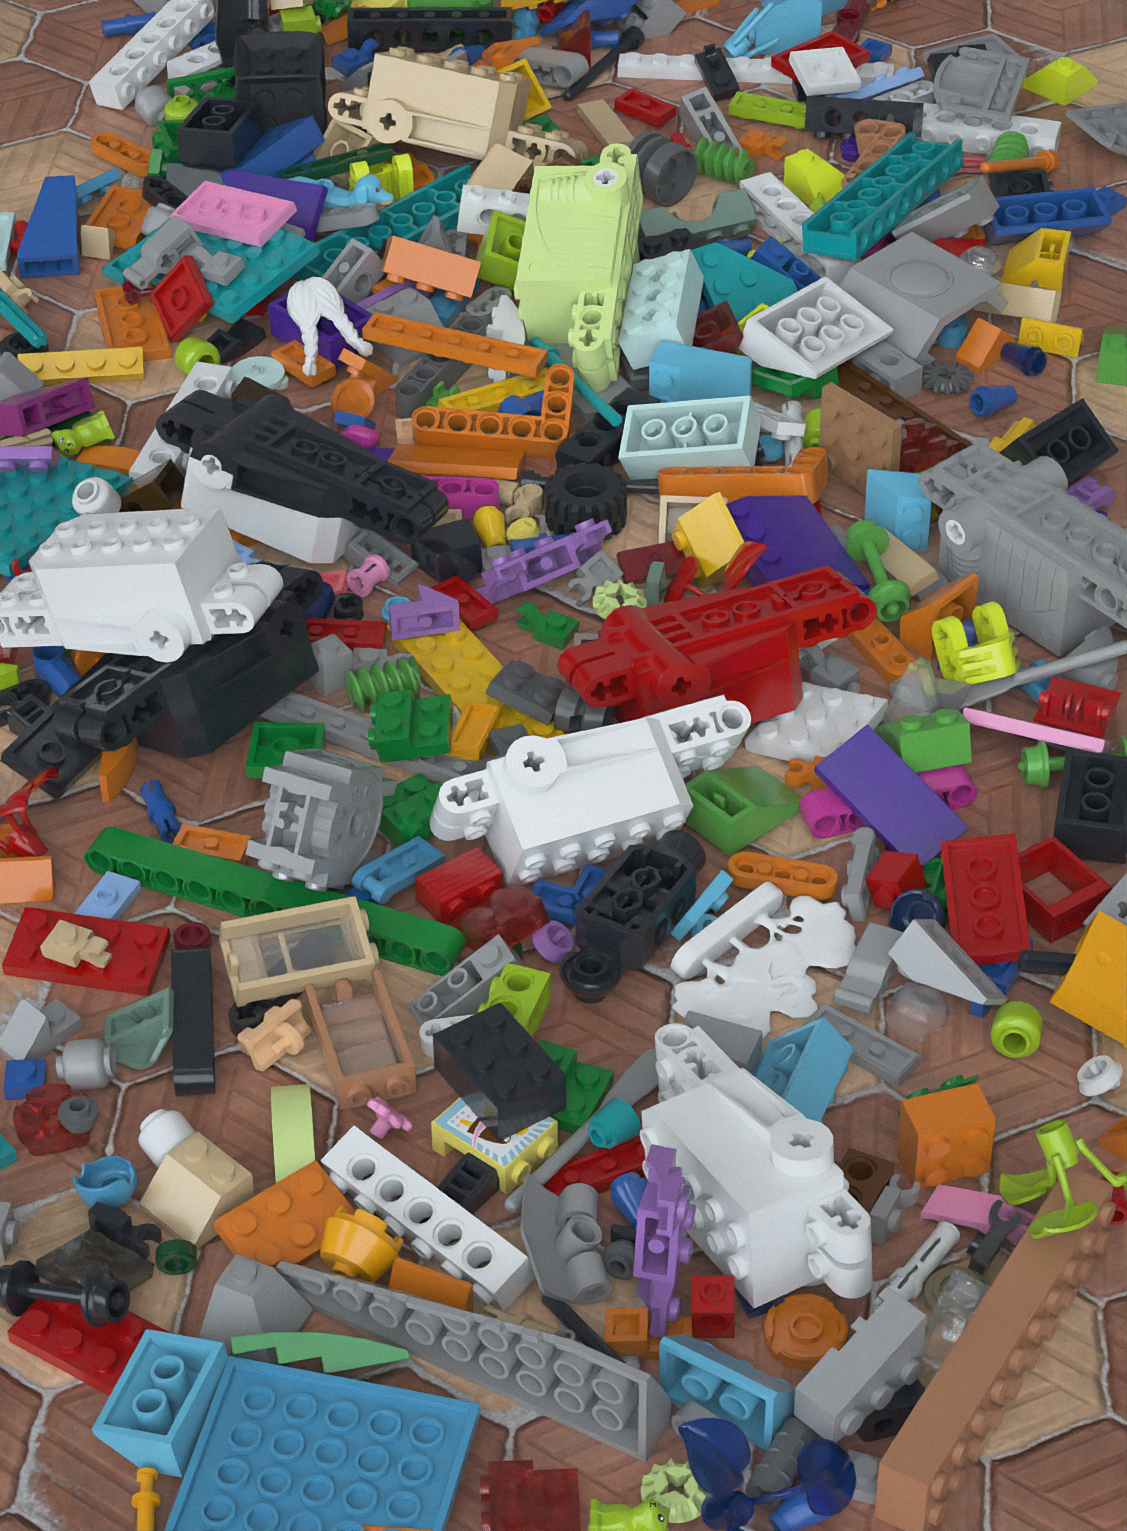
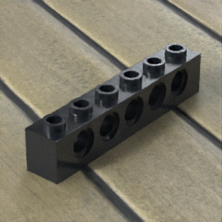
[347,7,512,52]

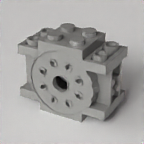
[245,749,397,892]

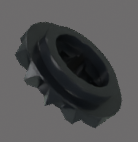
[0,332,49,359]

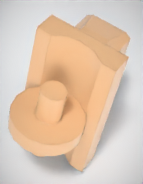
[237,999,311,1072]

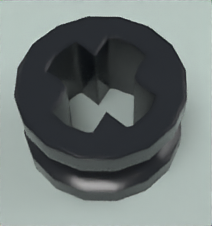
[333,593,364,621]

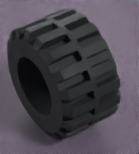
[545,462,627,541]

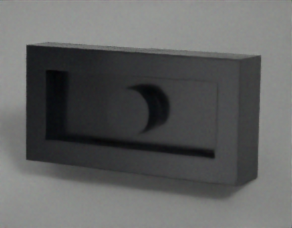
[694,43,740,101]

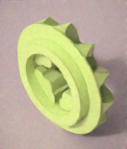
[593,578,647,619]
[640,1458,711,1523]

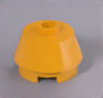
[320,1206,404,1283]

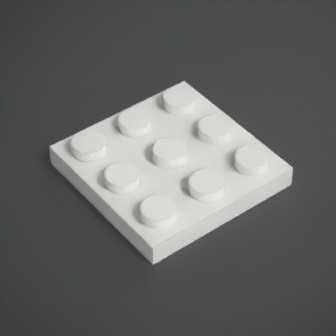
[744,682,889,763]

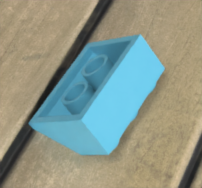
[752,1017,854,1123]
[92,1329,228,1478]
[659,1334,796,1449]

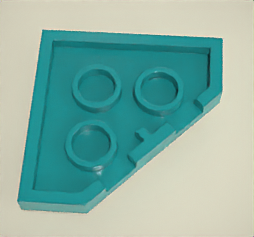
[691,242,798,335]

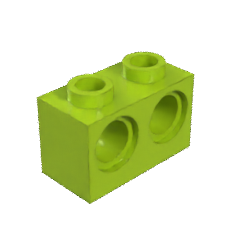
[477,963,551,1038]

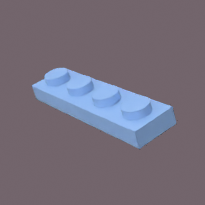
[826,66,925,115]

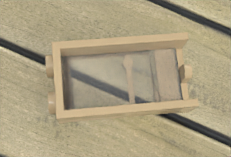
[219,896,379,1007]

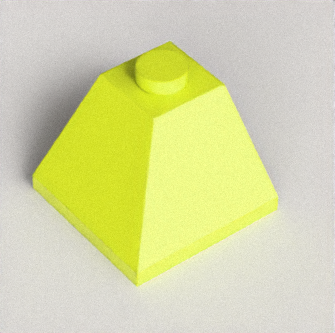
[1023,56,1098,106]
[784,148,845,205]

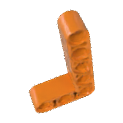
[411,364,574,459]
[657,447,829,504]

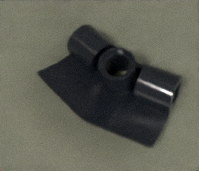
[215,0,270,87]

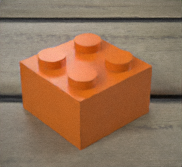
[896,1083,996,1188]

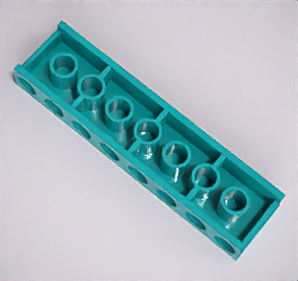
[802,132,964,261]
[294,164,473,282]

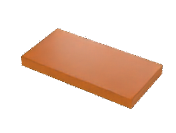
[93,283,172,362]
[388,444,525,480]

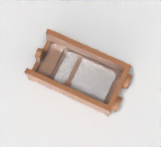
[304,968,417,1111]

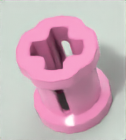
[346,554,390,597]

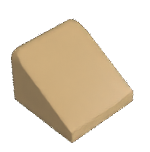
[81,225,116,260]

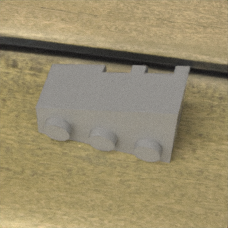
[794,1286,927,1445]

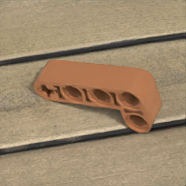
[841,119,906,189]

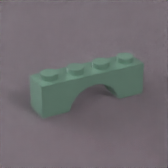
[637,188,757,244]

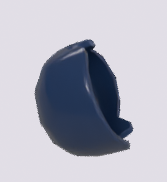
[888,889,945,932]

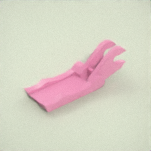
[920,1184,1036,1246]

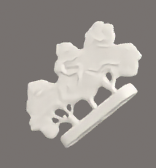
[671,881,856,1039]

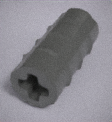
[745,1418,818,1510]

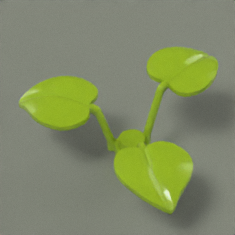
[1000,1119,1127,1239]

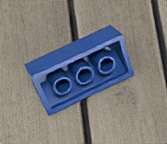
[982,187,1112,246]

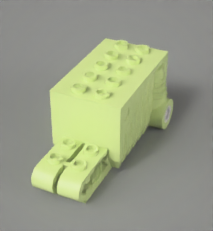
[514,143,643,392]

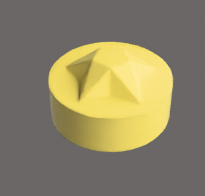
[506,517,541,541]

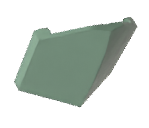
[104,987,174,1070]

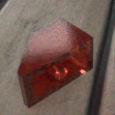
[552,10,591,69]

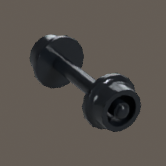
[0,1260,131,1328]

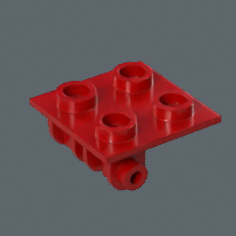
[1033,676,1122,739]

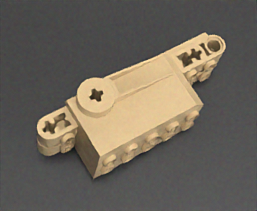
[328,46,588,169]

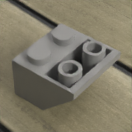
[614,0,687,40]

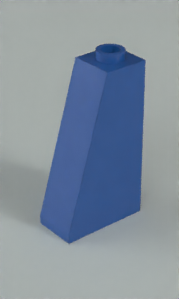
[219,115,325,183]
[17,175,80,279]

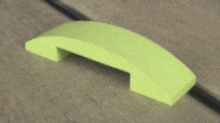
[271,1084,315,1183]

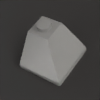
[198,1253,313,1365]

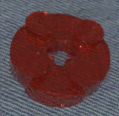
[13,1083,94,1157]

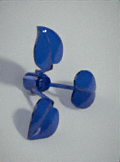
[678,1418,856,1531]

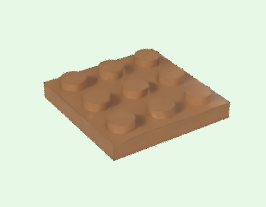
[819,382,902,496]

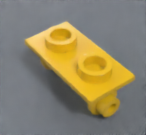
[1018,317,1085,358]

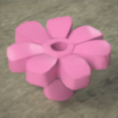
[367,1096,413,1140]

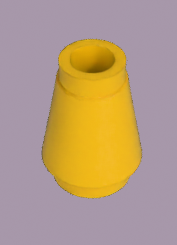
[472,506,506,548]

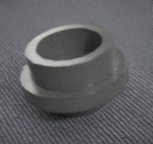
[58,1096,99,1134]
[601,1239,635,1280]

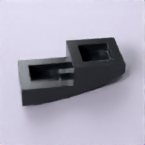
[206,318,266,363]

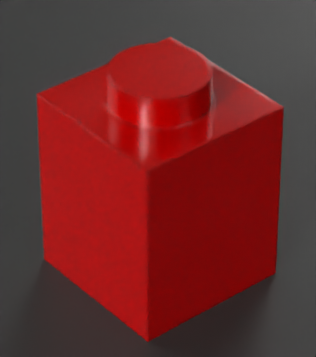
[865,851,927,909]

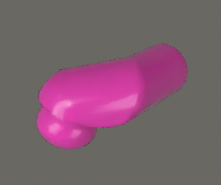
[339,424,380,448]

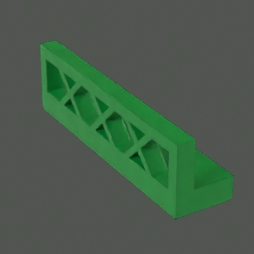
[166,67,235,103]

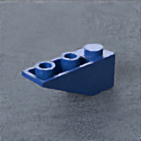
[750,236,821,291]

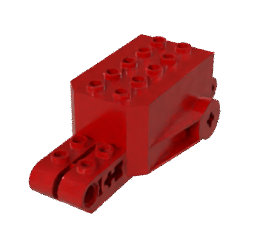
[557,565,877,724]

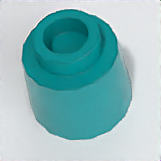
[588,1098,641,1149]

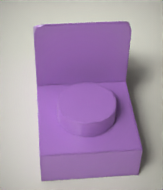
[388,585,460,640]

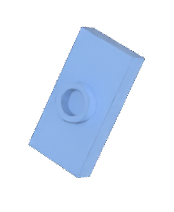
[74,871,141,920]

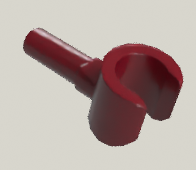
[122,281,155,304]

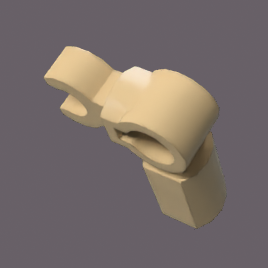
[493,479,543,525]

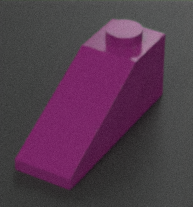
[0,377,95,436]

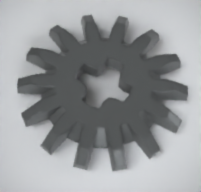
[922,360,974,396]

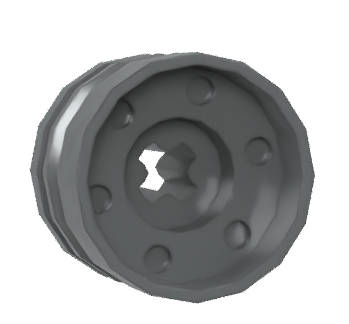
[628,130,698,206]

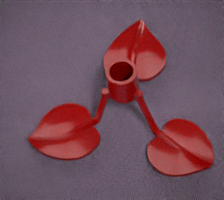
[664,541,769,603]
[0,766,59,857]

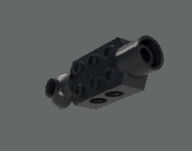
[559,830,706,1004]

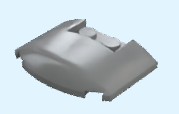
[933,47,1030,122]
[1066,102,1127,156]

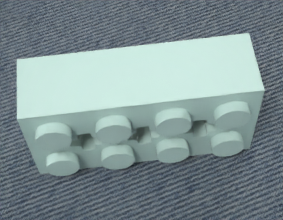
[618,249,704,370]
[618,396,762,480]

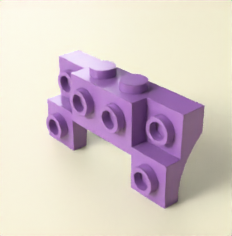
[475,518,612,604]
[633,1144,696,1338]

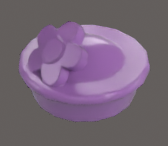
[532,921,574,963]

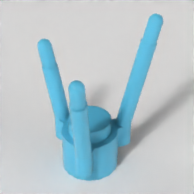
[722,2,780,59]

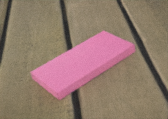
[169,181,297,247]
[963,707,1113,754]

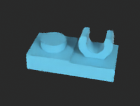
[670,870,734,942]

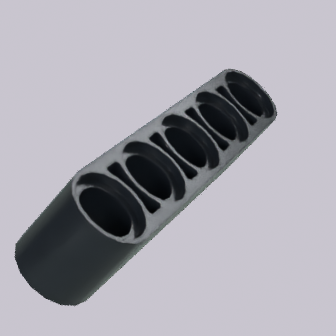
[171,946,216,1097]

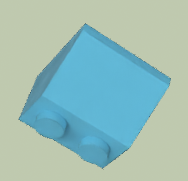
[864,469,932,552]

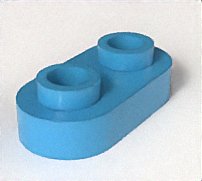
[936,313,967,348]

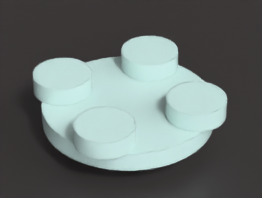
[232,356,289,390]

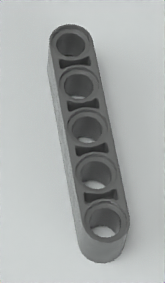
[395,316,485,419]

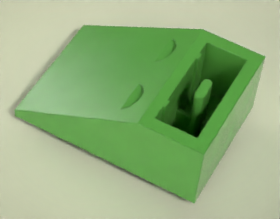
[685,766,803,856]

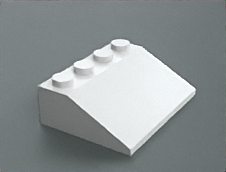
[737,276,894,379]

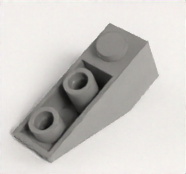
[407,934,526,1026]

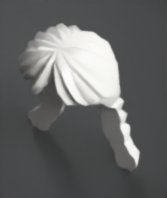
[287,277,374,377]

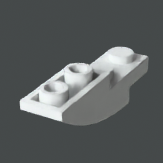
[486,295,525,383]

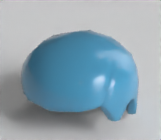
[72,1155,139,1208]

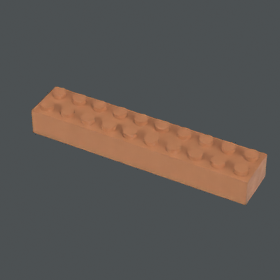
[874,1167,1116,1531]

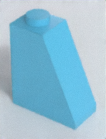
[747,0,822,55]

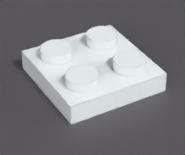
[789,47,861,96]

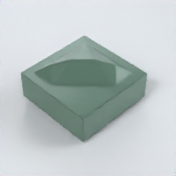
[646,561,669,607]

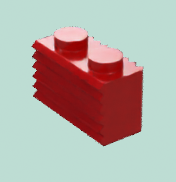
[415,847,502,924]

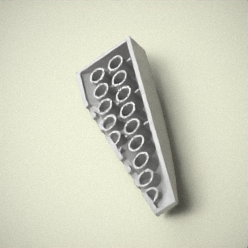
[276,1261,671,1463]

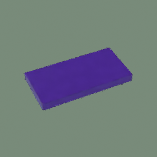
[224,170,328,242]
[814,724,969,869]

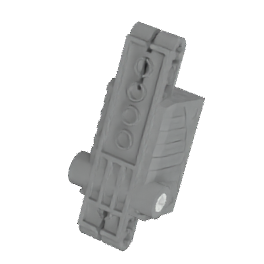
[919,441,1127,657]

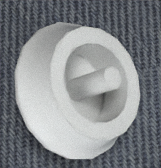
[1077,1055,1123,1096]

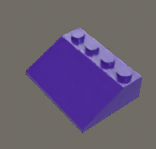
[726,496,870,591]

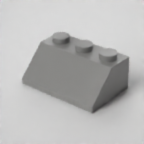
[892,175,999,242]

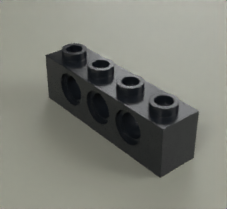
[804,96,924,139]
[555,387,660,469]

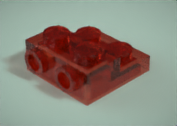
[899,418,962,473]
[447,886,550,952]
[480,1459,581,1531]

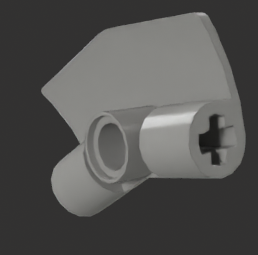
[520,1173,613,1305]

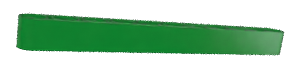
[84,826,466,976]

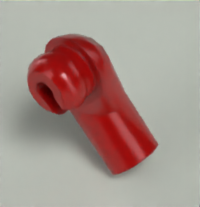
[10,220,28,256]

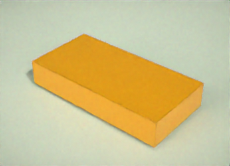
[445,700,502,761]

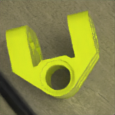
[349,153,414,201]
[932,601,1021,685]

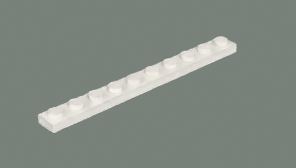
[618,52,894,86]

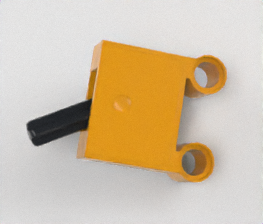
[1017,910,1127,1050]

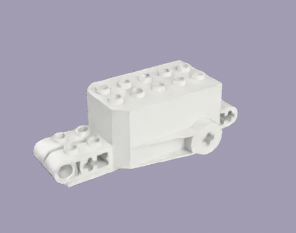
[0,507,283,663]
[429,695,751,890]
[640,1023,873,1308]

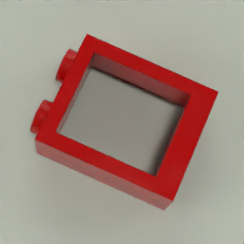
[1018,836,1112,944]

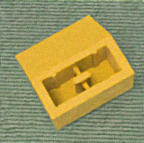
[1001,228,1071,292]

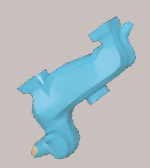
[287,174,394,209]

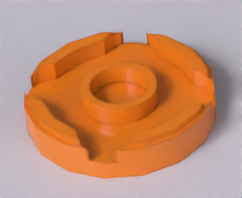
[763,1293,849,1370]

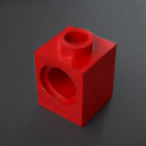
[691,1275,735,1338]

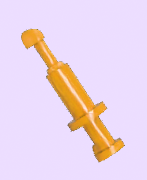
[131,1467,162,1531]

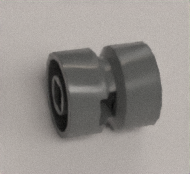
[554,687,615,734]

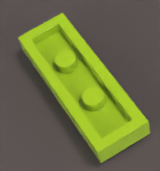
[728,91,806,129]

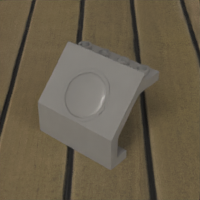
[839,232,1008,366]

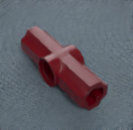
[832,0,870,43]

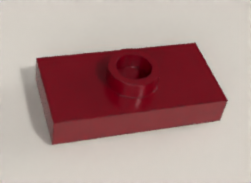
[616,541,686,585]

